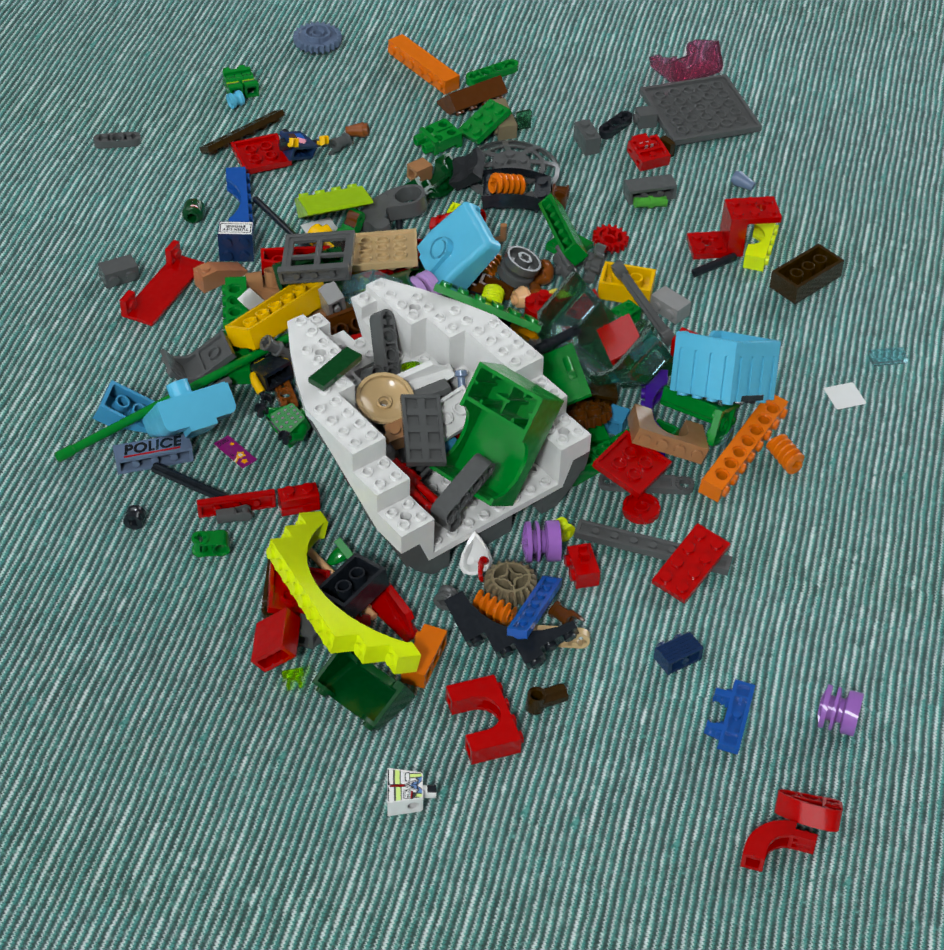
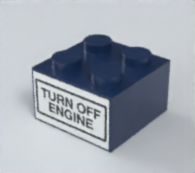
[217,221,255,262]

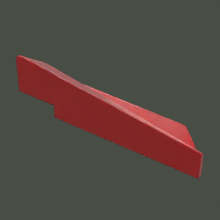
[370,582,418,642]

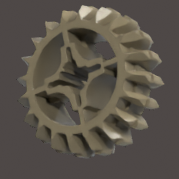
[483,559,537,607]

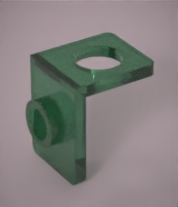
[514,109,532,130]

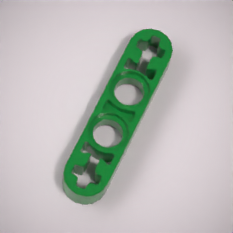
[466,59,518,86]

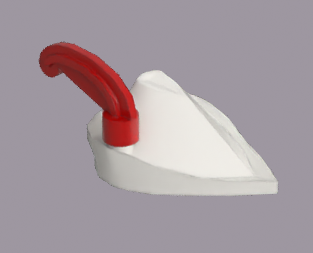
[460,531,493,582]

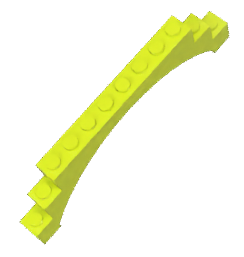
[266,511,421,674]

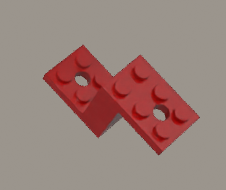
[686,196,782,260]

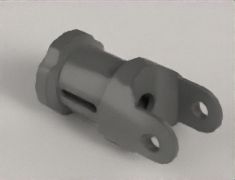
[322,132,352,155]

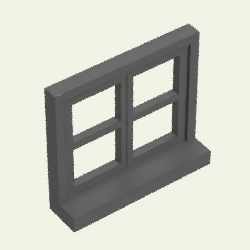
[277,230,356,284]

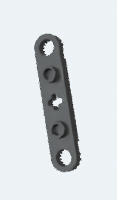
[598,474,694,495]

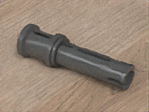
[260,335,291,360]

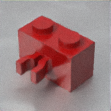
[563,543,600,589]

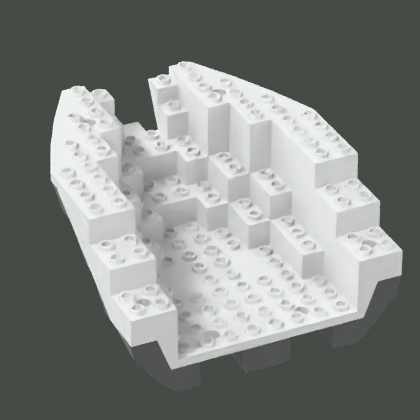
[287,278,591,574]

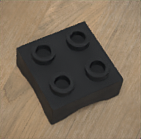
[449,147,486,191]

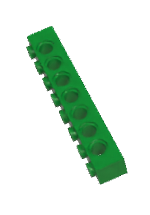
[222,276,251,385]

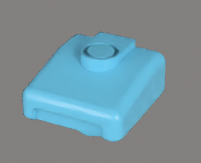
[417,202,501,290]
[142,378,236,438]

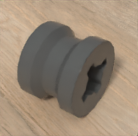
[433,585,458,611]

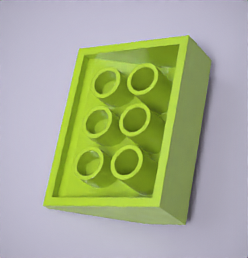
[294,183,373,219]

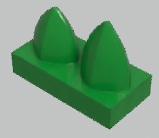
[326,537,353,565]

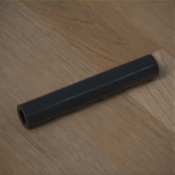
[691,252,737,277]

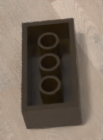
[769,244,844,304]

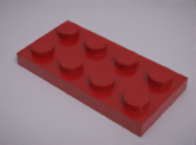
[652,523,731,604]

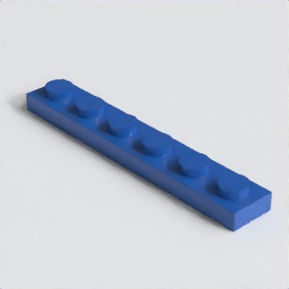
[507,576,562,639]

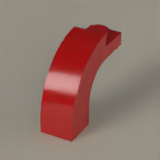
[740,820,818,872]

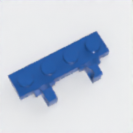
[704,679,755,755]

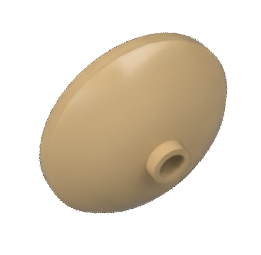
[355,372,414,424]

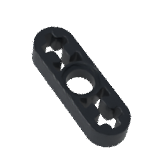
[599,111,632,139]

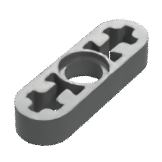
[93,132,141,149]

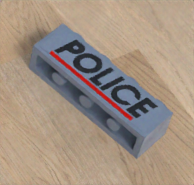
[112,433,194,475]

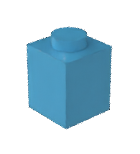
[604,404,630,435]

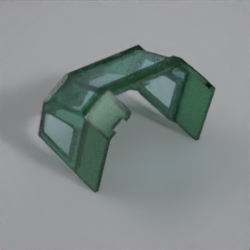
[537,270,672,388]

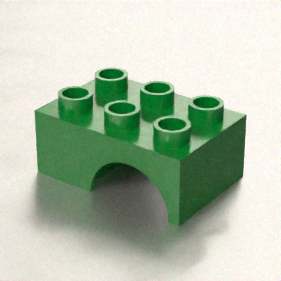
[429,362,564,506]

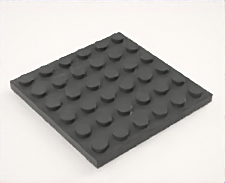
[640,74,762,146]

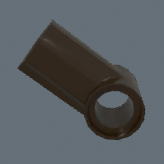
[525,683,569,715]

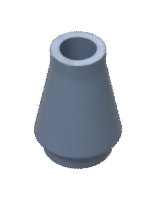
[730,171,756,191]

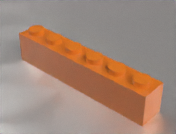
[388,34,460,94]

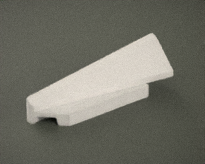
[381,360,455,406]

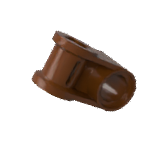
[552,184,570,210]

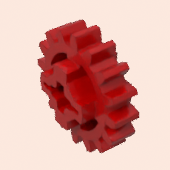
[592,224,629,254]

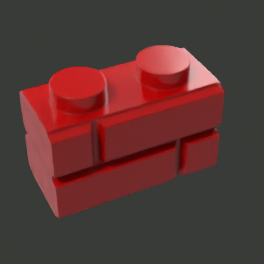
[277,482,320,517]

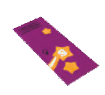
[214,435,257,469]

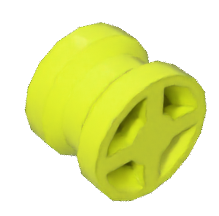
[556,517,575,542]

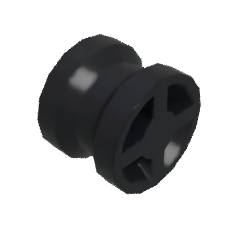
[123,505,146,530]

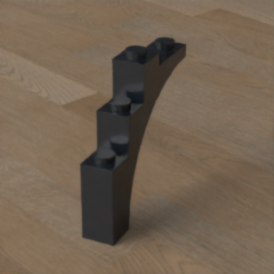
[444,591,579,670]

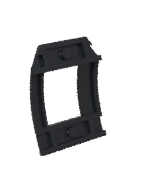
[481,168,552,213]

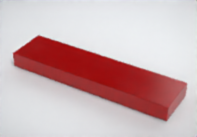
[196,489,276,518]

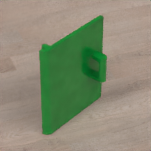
[542,343,592,406]

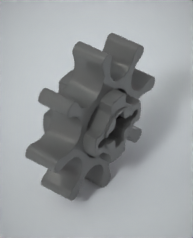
[582,243,606,285]

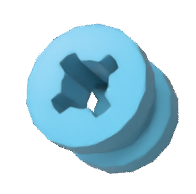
[226,90,245,109]

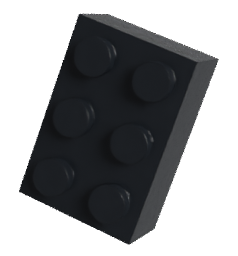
[319,552,390,619]

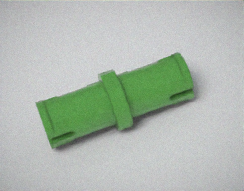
[633,195,668,209]

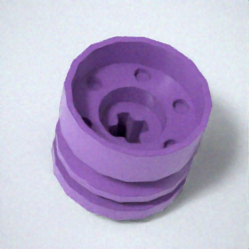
[522,520,562,563]
[817,684,864,737]

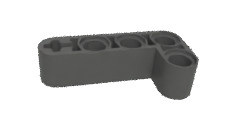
[360,309,401,381]
[430,453,496,532]

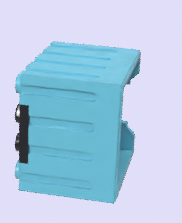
[670,330,781,405]

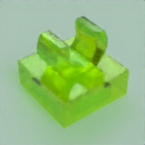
[281,667,304,691]

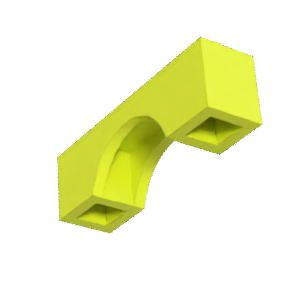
[743,223,779,272]

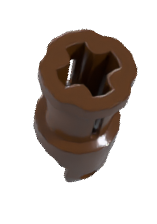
[548,601,585,625]

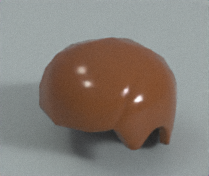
[533,259,554,286]

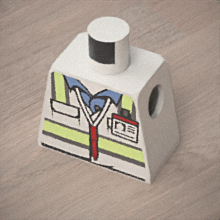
[387,768,436,816]

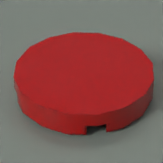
[622,493,661,525]

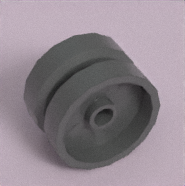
[497,246,542,288]

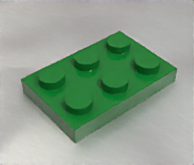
[458,99,512,145]

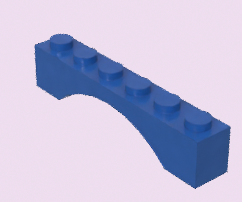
[226,167,253,222]

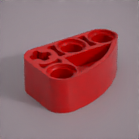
[774,789,843,832]

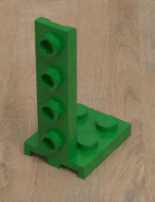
[660,385,740,446]

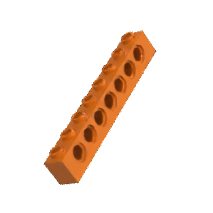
[698,394,789,502]

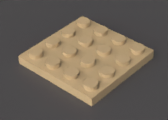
[352,228,418,273]

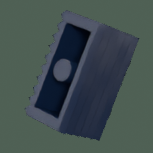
[654,632,703,675]

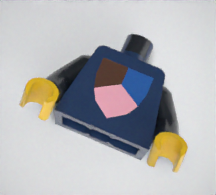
[278,129,329,161]

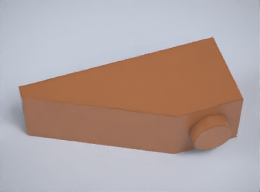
[193,262,248,293]

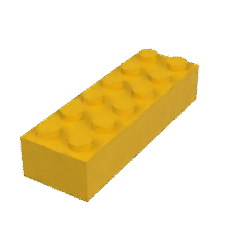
[225,282,324,350]

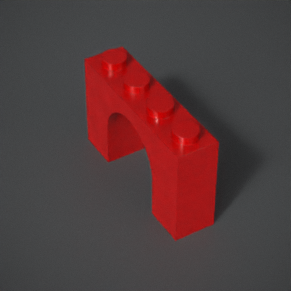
[445,675,524,765]

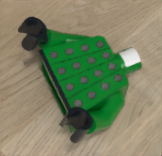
[254,403,311,448]

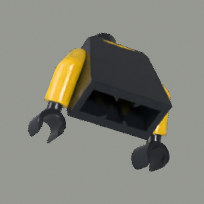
[250,355,296,405]

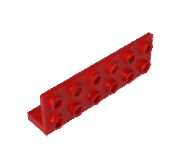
[120,240,204,326]

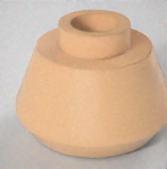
[510,285,531,309]

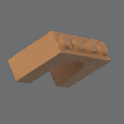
[627,404,709,464]

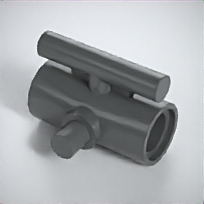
[553,245,583,285]

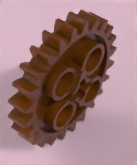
[566,400,613,430]

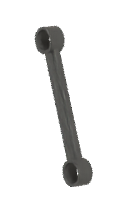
[611,260,675,347]

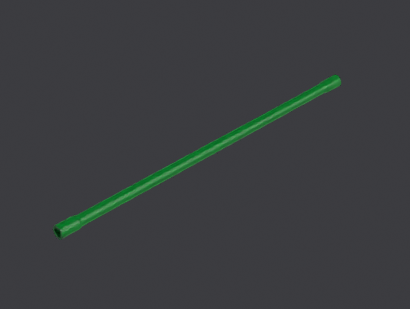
[54,333,289,463]

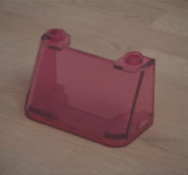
[649,39,723,83]

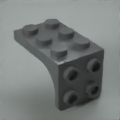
[160,330,236,384]

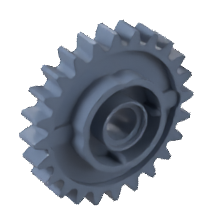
[293,21,342,54]

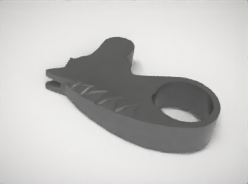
[360,184,428,232]

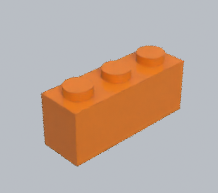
[401,624,447,689]

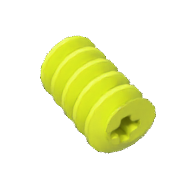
[481,284,505,304]

